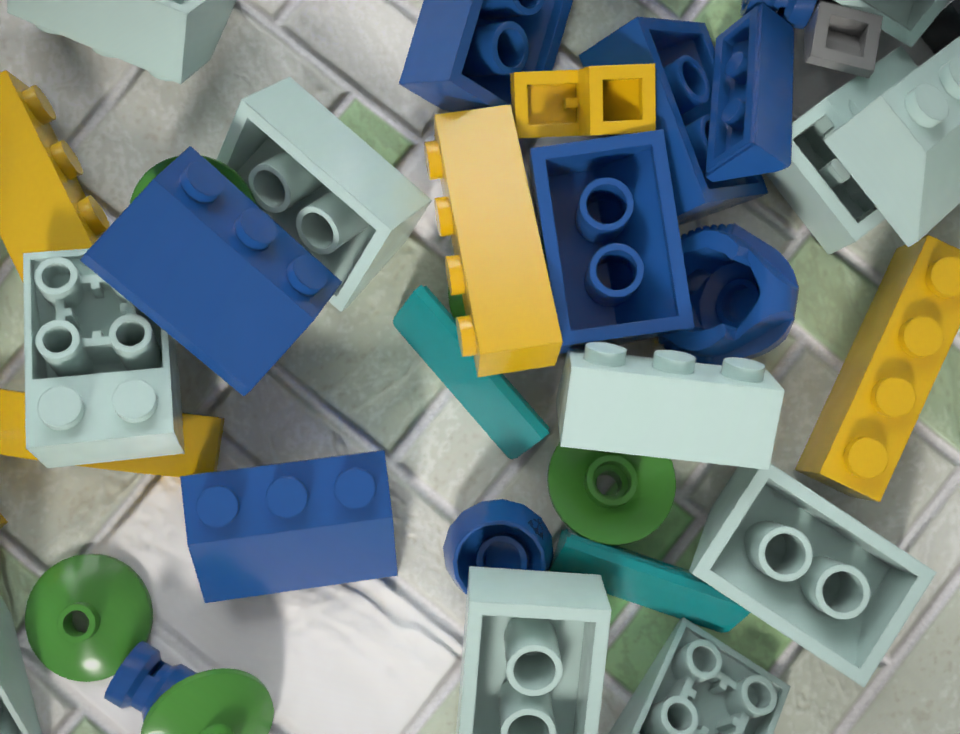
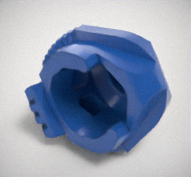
[658,223,799,365]

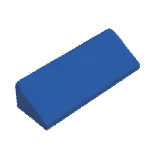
[706,2,794,182]

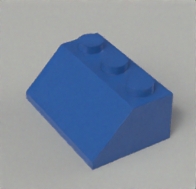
[399,0,573,112]
[579,16,768,225]
[528,129,695,354]
[80,146,342,396]
[180,450,398,603]

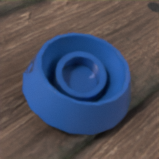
[443,499,554,595]

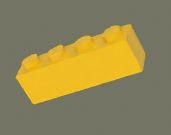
[0,70,110,282]
[424,104,563,377]
[795,235,960,502]

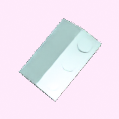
[7,0,237,84]
[823,36,960,247]
[216,77,432,312]
[556,342,785,470]
[689,463,937,687]

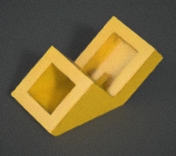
[510,63,656,139]

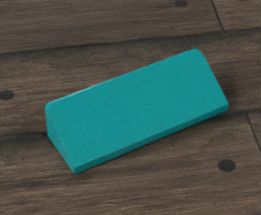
[393,285,550,459]
[550,528,751,633]

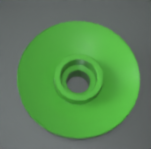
[547,442,676,546]
[25,553,153,682]
[141,668,274,734]

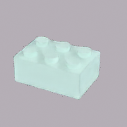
[456,566,612,734]

